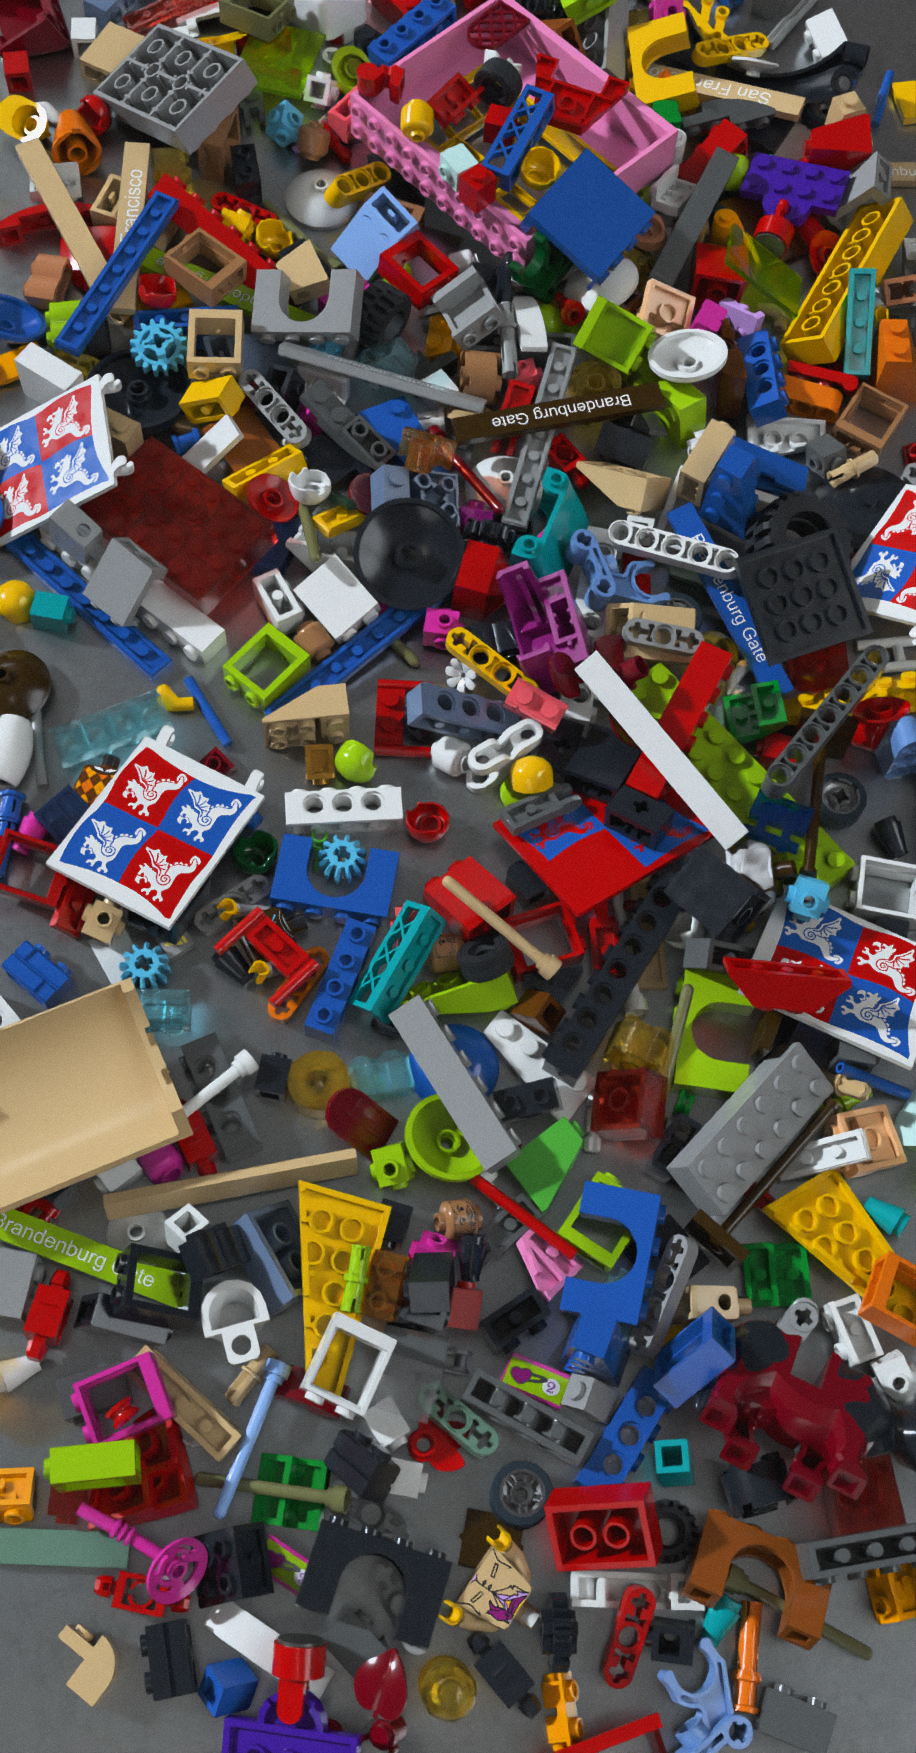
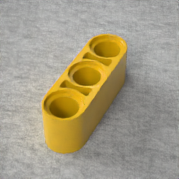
[324,161,391,209]

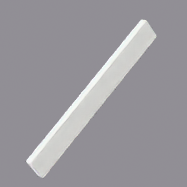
[574,650,749,850]

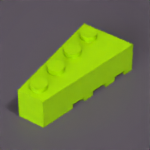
[618,348,706,450]

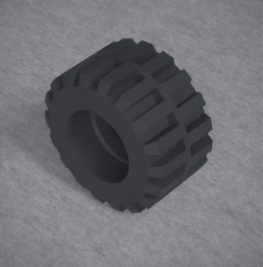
[358,279,412,354]

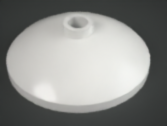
[284,169,359,231]
[564,257,639,315]
[648,329,728,383]
[465,456,543,522]

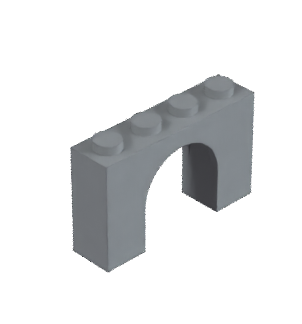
[251,269,365,345]

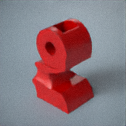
[356,62,405,105]

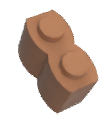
[23,253,73,310]

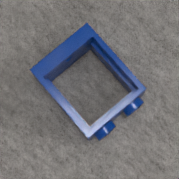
[653,1306,736,1409]

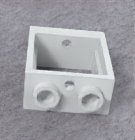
[846,855,916,931]
[299,1312,398,1420]

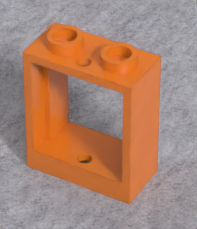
[857,1251,916,1348]

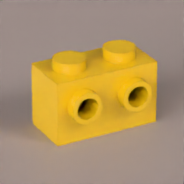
[179,375,246,424]

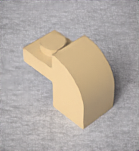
[58,1623,119,1707]

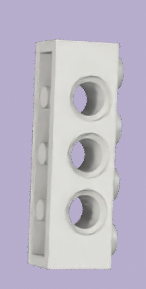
[285,785,403,835]

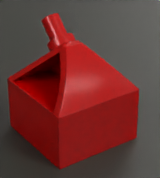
[451,539,510,622]

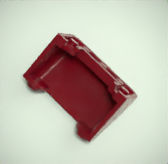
[0,0,72,58]

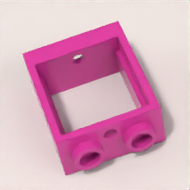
[71,1351,177,1444]

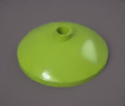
[405,1094,484,1182]

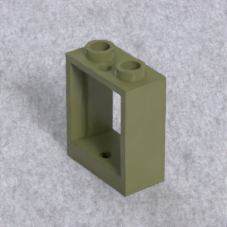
[219,0,296,42]

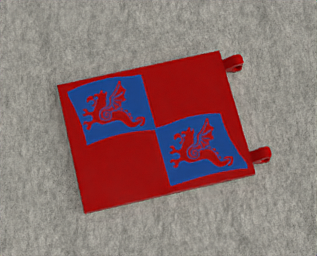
[493,787,714,918]

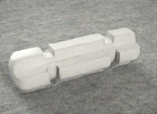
[583,1092,605,1153]

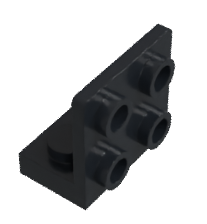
[470,251,514,304]
[191,1521,274,1609]

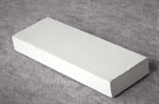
[171,414,245,489]
[775,1128,872,1182]

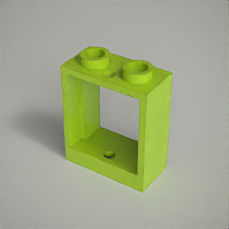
[222,622,311,710]
[557,1171,633,1274]
[44,1439,142,1493]

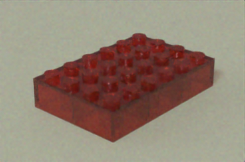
[79,436,278,616]

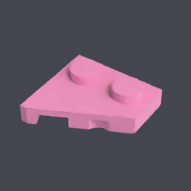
[516,1229,584,1305]

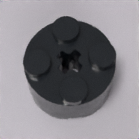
[721,1451,798,1519]

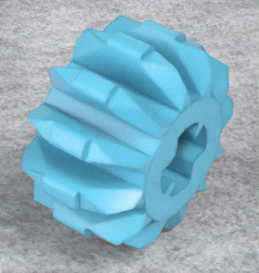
[318,834,367,885]
[119,941,171,994]

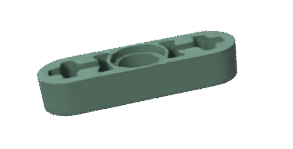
[416,1382,499,1459]

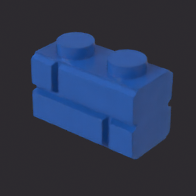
[1,941,74,1010]

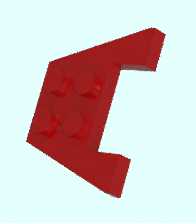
[534,53,631,136]

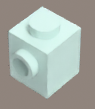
[438,143,479,193]

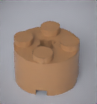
[457,350,502,406]

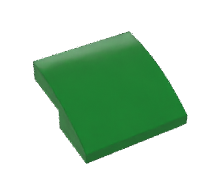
[723,680,788,744]
[742,1241,813,1309]
[250,1452,331,1532]

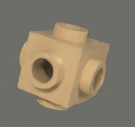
[81,897,126,946]

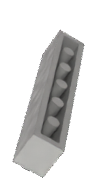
[388,994,523,1174]

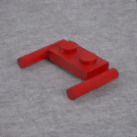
[374,679,434,758]
[213,906,320,1009]

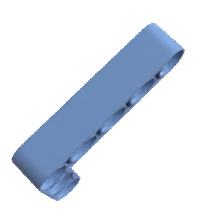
[875,716,916,779]

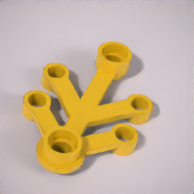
[683,0,730,52]

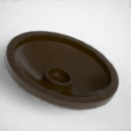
[0,649,51,719]

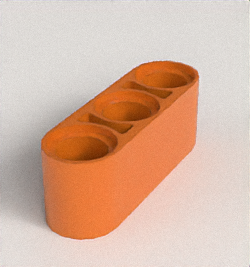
[783,374,843,424]

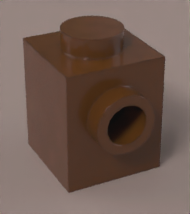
[511,988,567,1036]

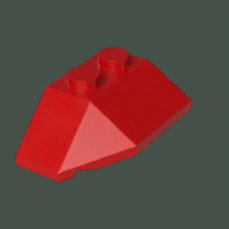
[723,957,852,1014]

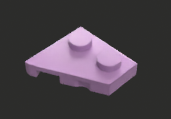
[719,297,765,343]

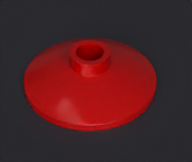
[809,230,840,276]
[247,474,299,523]
[852,697,911,728]

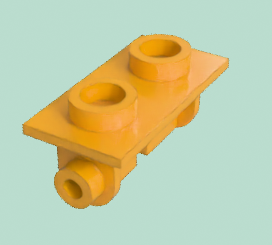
[541,1671,584,1751]

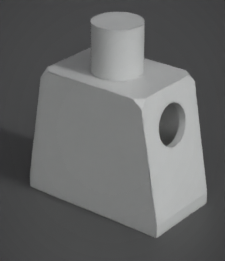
[49,498,107,565]

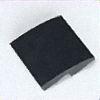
[745,117,795,156]

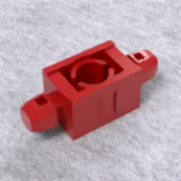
[545,432,590,490]
[176,1099,218,1176]
[23,1269,74,1362]
[94,1570,192,1618]

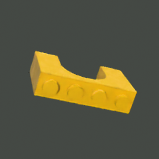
[625,12,699,112]

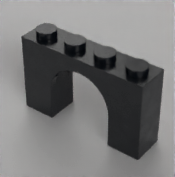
[294,1515,453,1649]

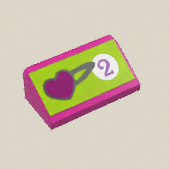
[501,1352,571,1410]
[266,1534,308,1596]

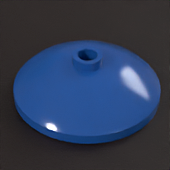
[0,294,47,344]
[408,1024,499,1100]

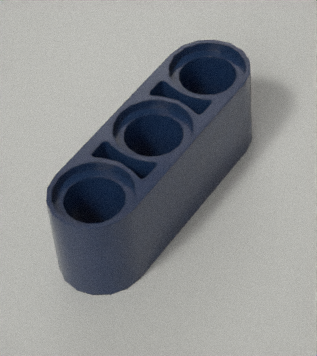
[251,514,302,577]

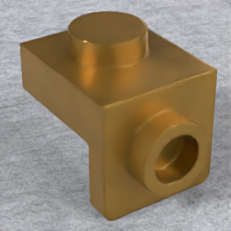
[305,743,336,785]

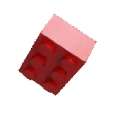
[544,1482,664,1572]

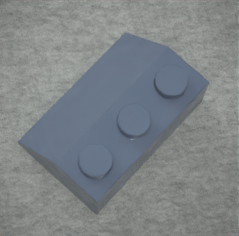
[233,1200,303,1316]

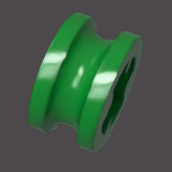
[672,1089,696,1116]

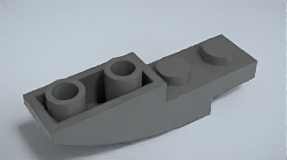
[680,99,776,138]
[299,379,397,470]

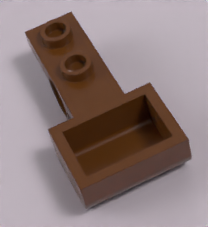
[711,318,747,418]

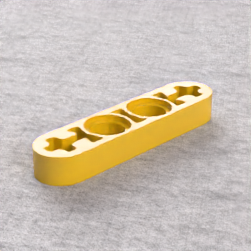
[691,32,769,67]
[445,627,538,696]

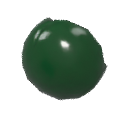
[232,830,278,874]

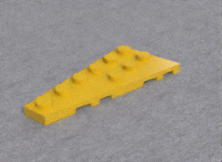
[783,671,916,725]
[762,1169,916,1325]
[298,1180,392,1397]

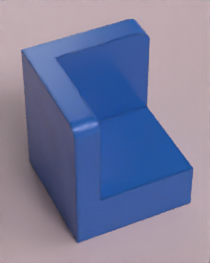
[197,1657,259,1718]

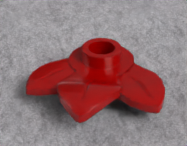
[407,1405,470,1472]

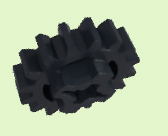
[462,519,521,557]
[538,1592,578,1673]

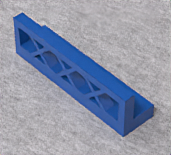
[482,84,555,193]

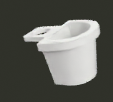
[201,1279,270,1365]

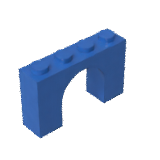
[270,833,400,929]
[559,1180,667,1329]

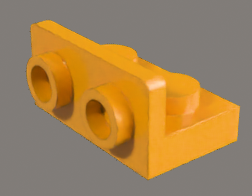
[0,1467,36,1525]
[865,1562,916,1624]

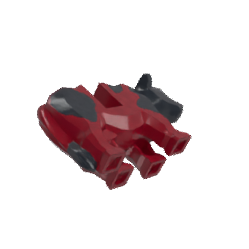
[693,1320,916,1503]

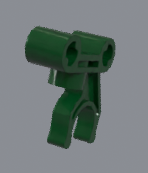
[508,231,575,304]

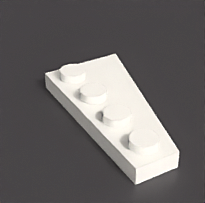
[483,1010,599,1123]

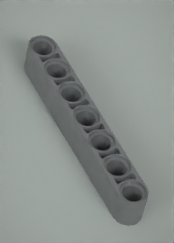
[645,146,739,287]
[762,644,889,799]

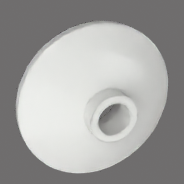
[732,56,779,78]
[106,1211,168,1252]

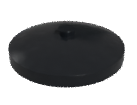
[87,348,191,435]
[815,466,906,553]
[353,497,465,611]

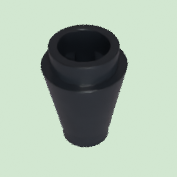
[874,815,908,860]
[211,945,255,987]
[458,1233,490,1282]

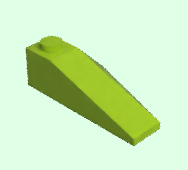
[399,968,519,1014]

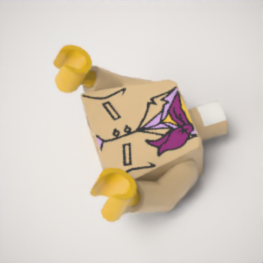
[437,1525,540,1633]

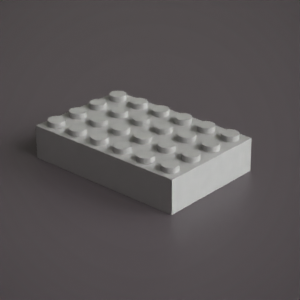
[93,23,258,155]

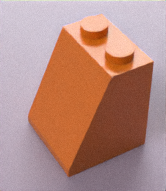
[868,319,916,402]

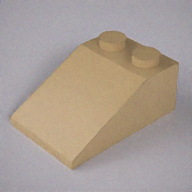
[576,461,671,516]

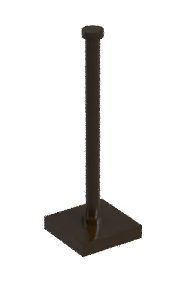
[791,707,858,878]
[683,1097,842,1272]

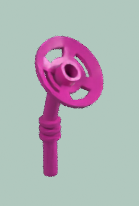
[76,1502,208,1604]

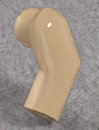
[756,302,790,332]

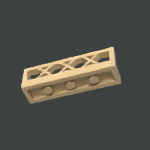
[127,1344,244,1462]

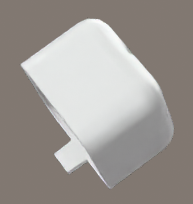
[292,0,367,45]

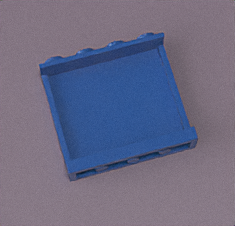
[519,148,656,290]

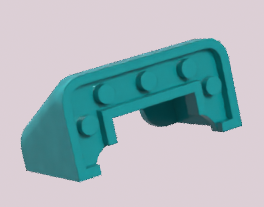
[509,466,589,579]

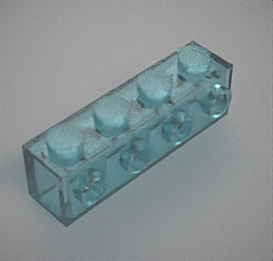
[48,689,172,769]

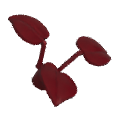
[549,635,649,750]
[328,1648,408,1753]

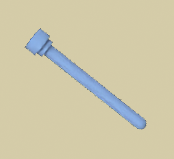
[213,1358,292,1520]

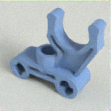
[564,529,670,612]
[657,1636,753,1753]

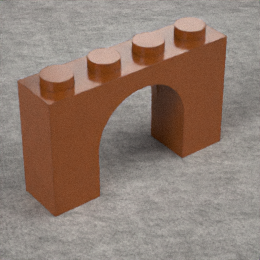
[680,1508,832,1651]

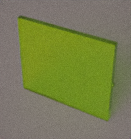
[240,26,326,100]
[725,223,802,319]

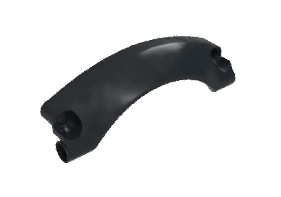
[658,6,871,104]

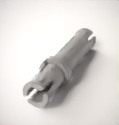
[497,301,519,380]

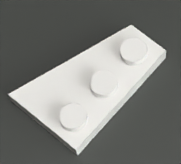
[746,414,826,456]

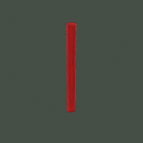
[470,1175,579,1260]

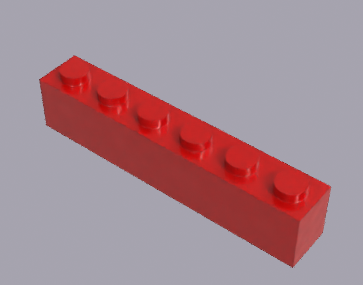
[146,173,277,290]
[625,640,734,802]

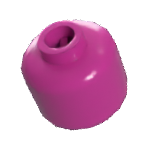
[137,1143,185,1185]

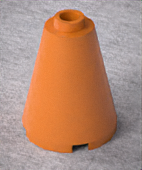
[51,109,102,176]

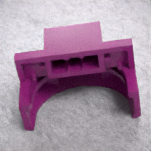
[497,560,594,694]

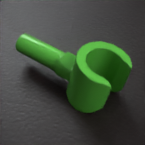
[311,829,328,872]

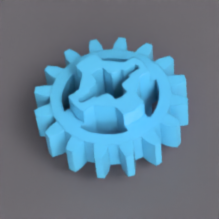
[130,318,187,377]

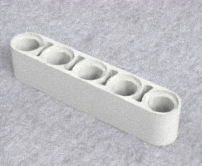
[608,520,739,580]

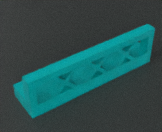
[843,268,877,381]
[347,900,447,1025]

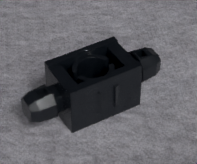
[467,1631,542,1719]

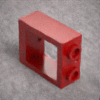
[377,230,459,311]
[0,828,66,911]
[496,901,587,984]

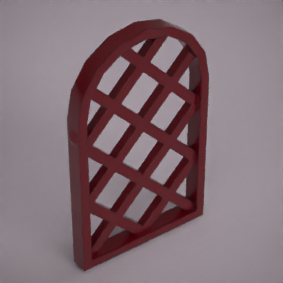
[467,0,531,50]

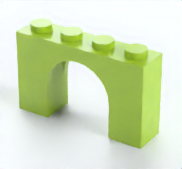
[670,968,754,1100]

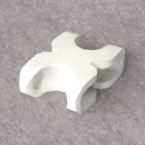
[465,719,543,794]

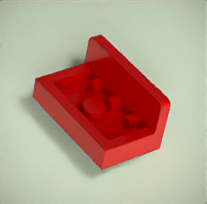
[427,71,485,130]

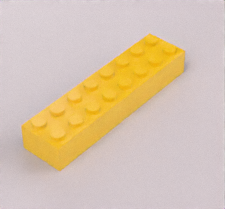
[779,197,914,365]

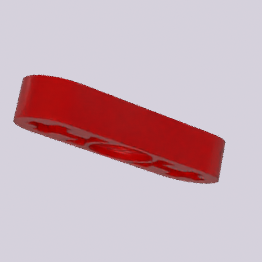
[211,192,277,224]
[600,1584,656,1689]

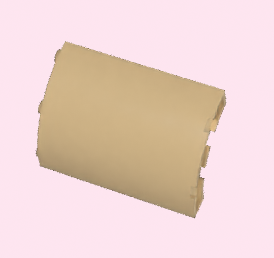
[0,977,193,1214]

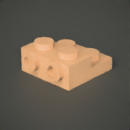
[635,278,696,342]
[824,1104,908,1180]

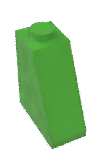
[506,1116,585,1215]

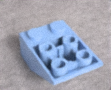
[331,186,420,284]

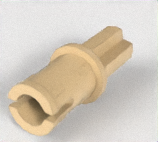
[827,450,879,488]
[820,1068,872,1101]
[224,1343,280,1407]

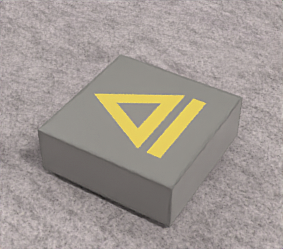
[154,930,196,962]

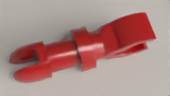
[322,121,352,163]

